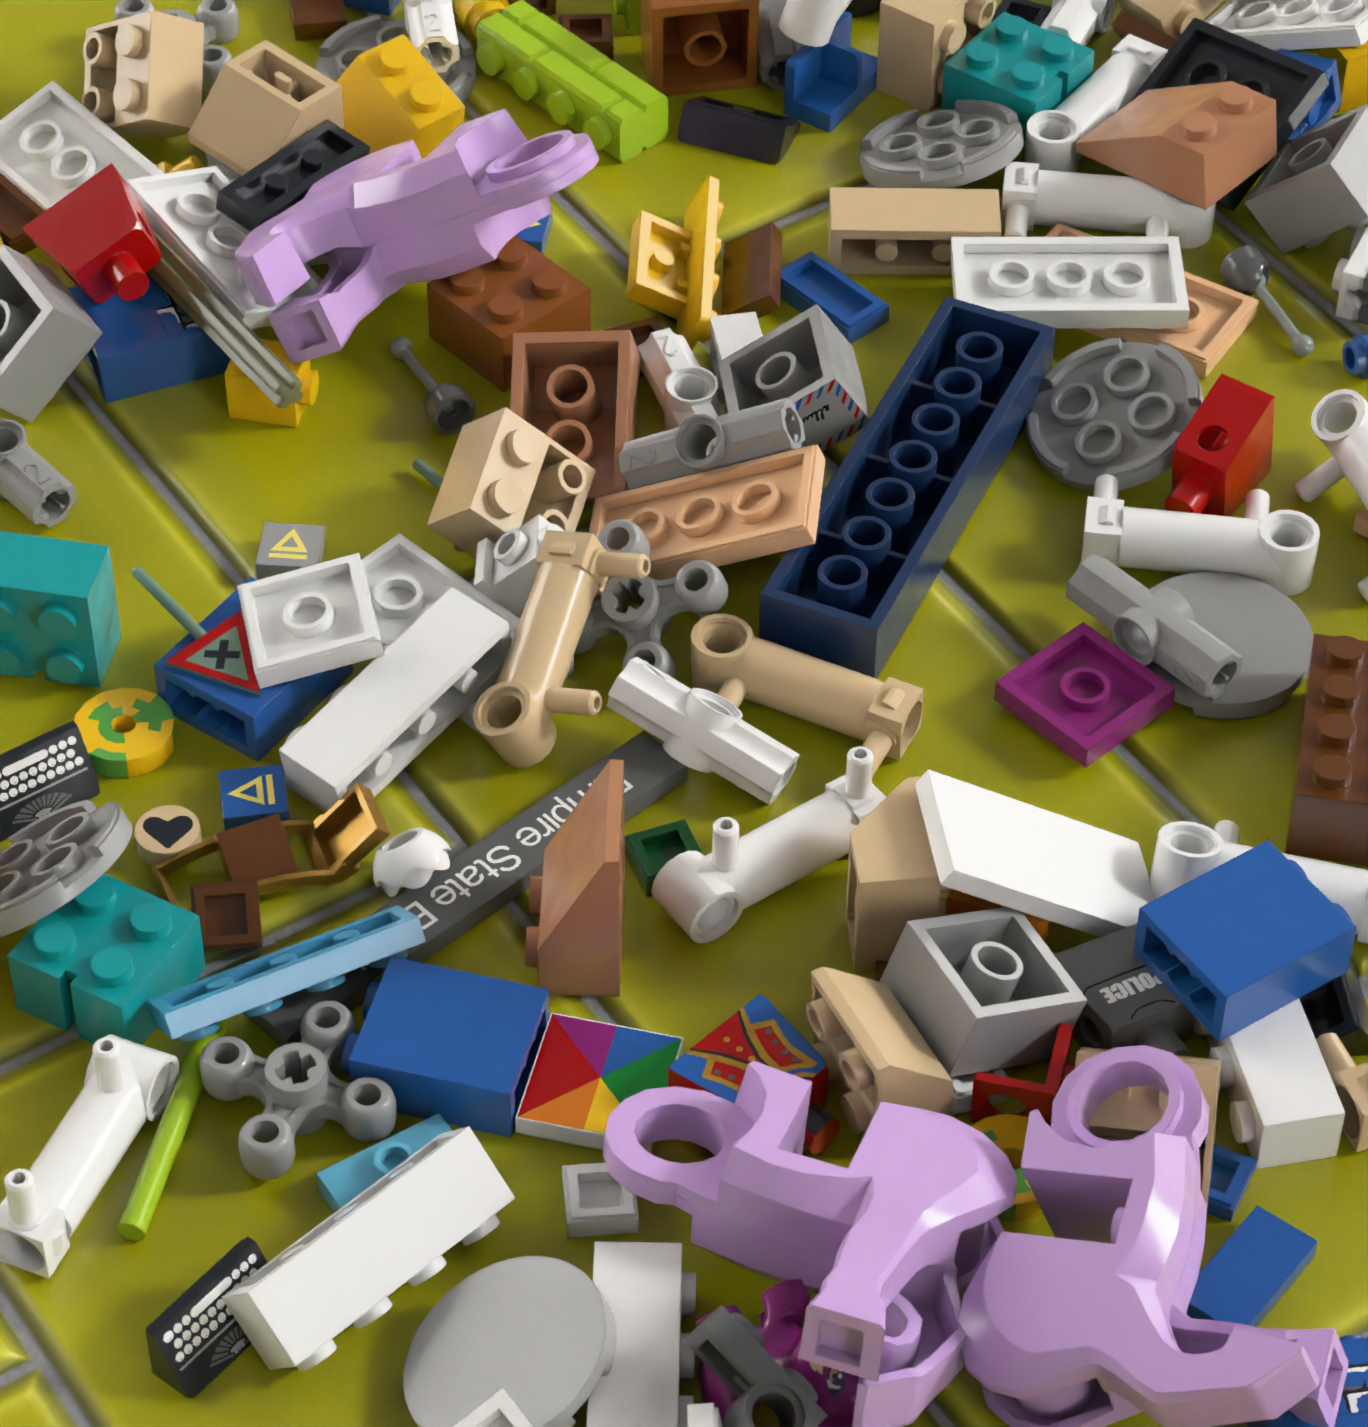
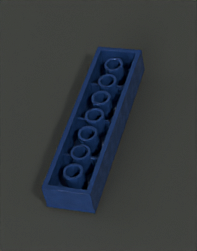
[759,296,1056,679]

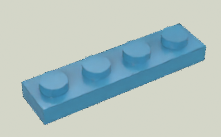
[146,905,426,1041]

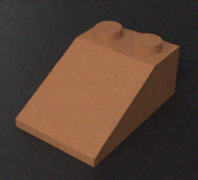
[1075,81,1277,210]
[510,330,640,502]
[525,759,625,997]

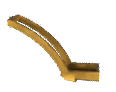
[151,782,390,912]

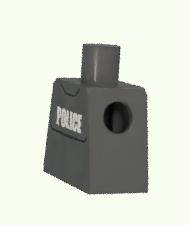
[1054,924,1194,1057]

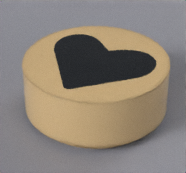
[134,805,202,867]

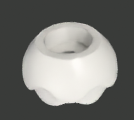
[372,827,451,897]

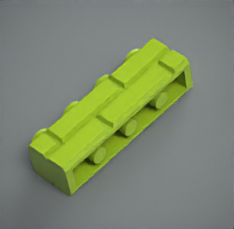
[476,0,668,163]

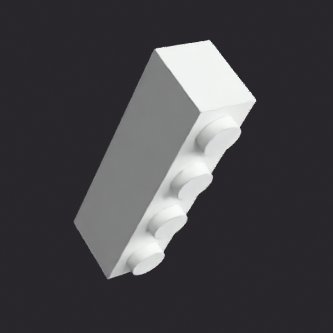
[279,587,512,813]
[1193,999,1345,1169]
[222,1127,515,1372]
[587,1241,696,1427]

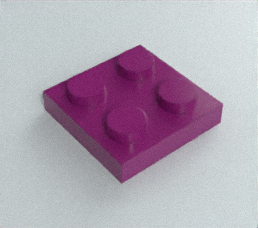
[994,622,1175,768]

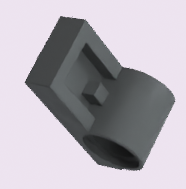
[683,1305,828,1427]

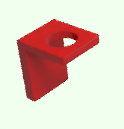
[970,1023,1075,1127]

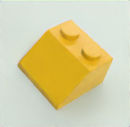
[336,34,465,159]

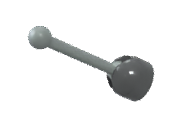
[1219,245,1314,357]
[390,337,476,435]

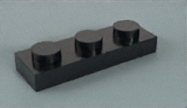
[216,119,370,232]

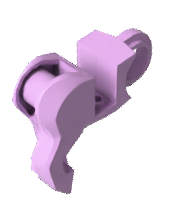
[235,108,600,364]
[959,1045,1348,1427]
[603,1061,1018,1427]

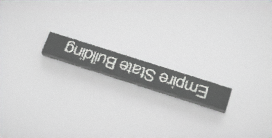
[248,730,688,1047]

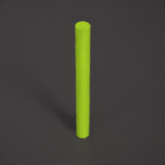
[117,1018,230,1241]

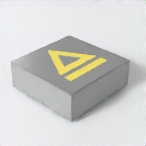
[255,522,326,580]

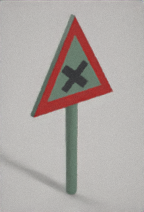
[132,566,261,696]

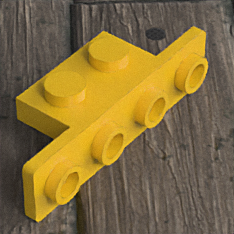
[626,175,724,350]

